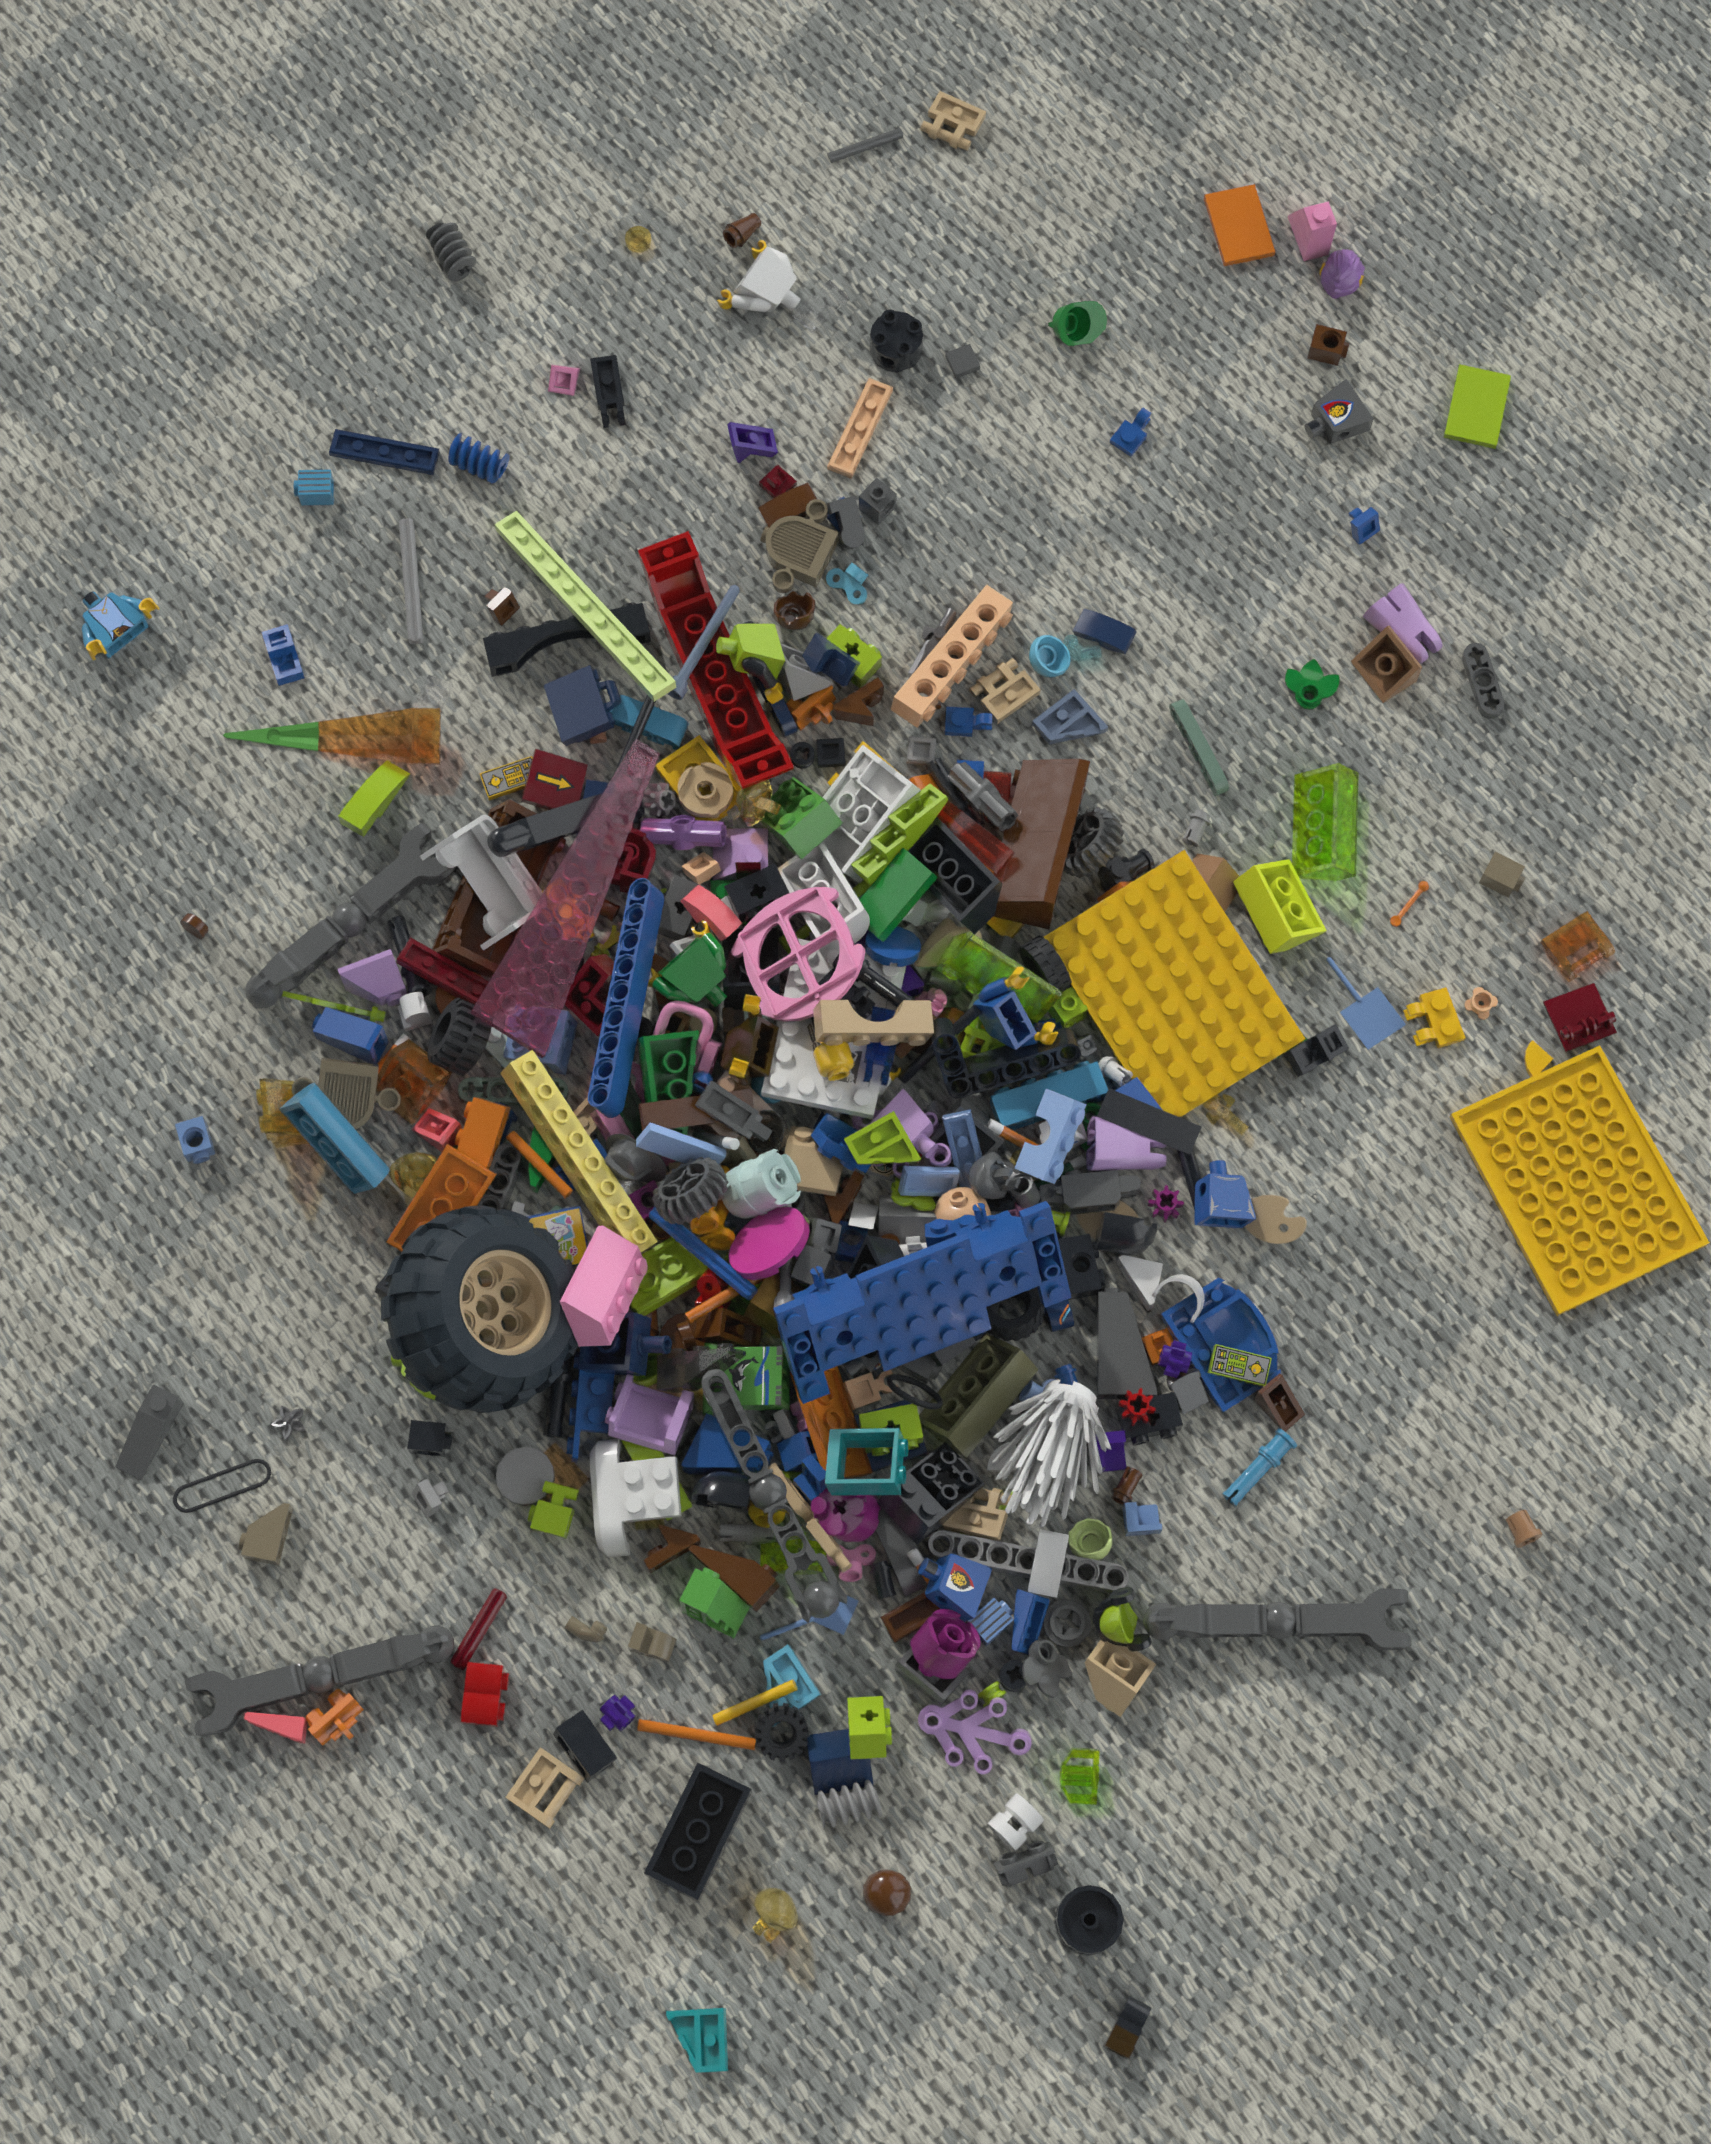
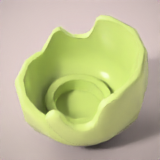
[1068,1518,1113,1560]

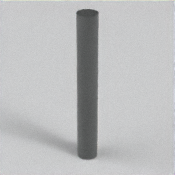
[827,128,903,163]

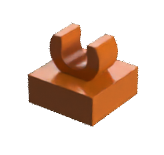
[1141,1328,1173,1366]

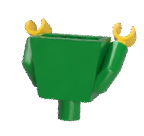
[648,921,727,1007]

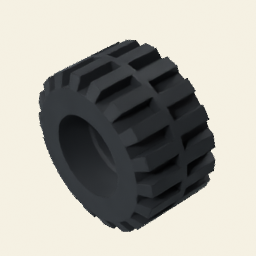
[428,998,492,1076]

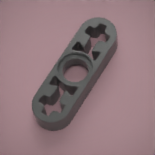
[1462,643,1504,719]

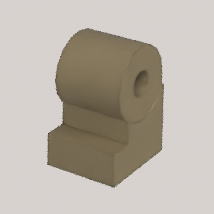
[628,1622,677,1662]

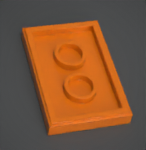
[1204,184,1275,266]

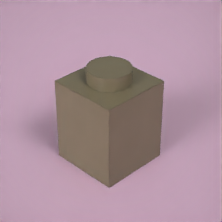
[1479,851,1525,898]

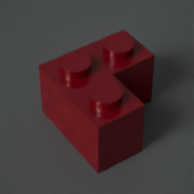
[559,954,614,1036]

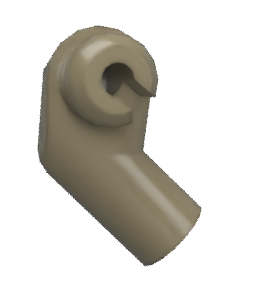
[565,1616,607,1642]

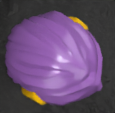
[1319,249,1365,299]

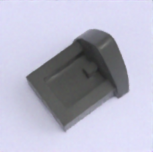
[1166,1366,1209,1414]

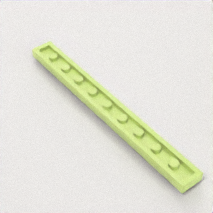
[495,511,676,702]

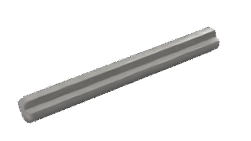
[399,518,423,645]

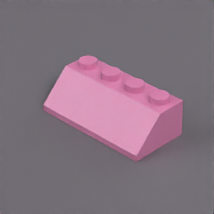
[560,1226,647,1347]

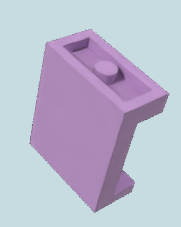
[605,1374,694,1456]

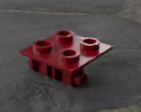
[1543,983,1617,1052]

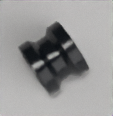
[999,1660,1026,1692]

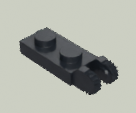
[590,355,626,429]

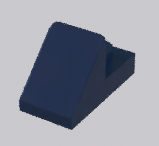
[802,633,860,687]

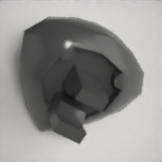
[968,1152,1021,1199]

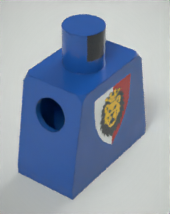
[918,1554,992,1622]

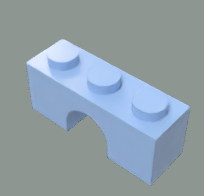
[1015,1089,1086,1184]

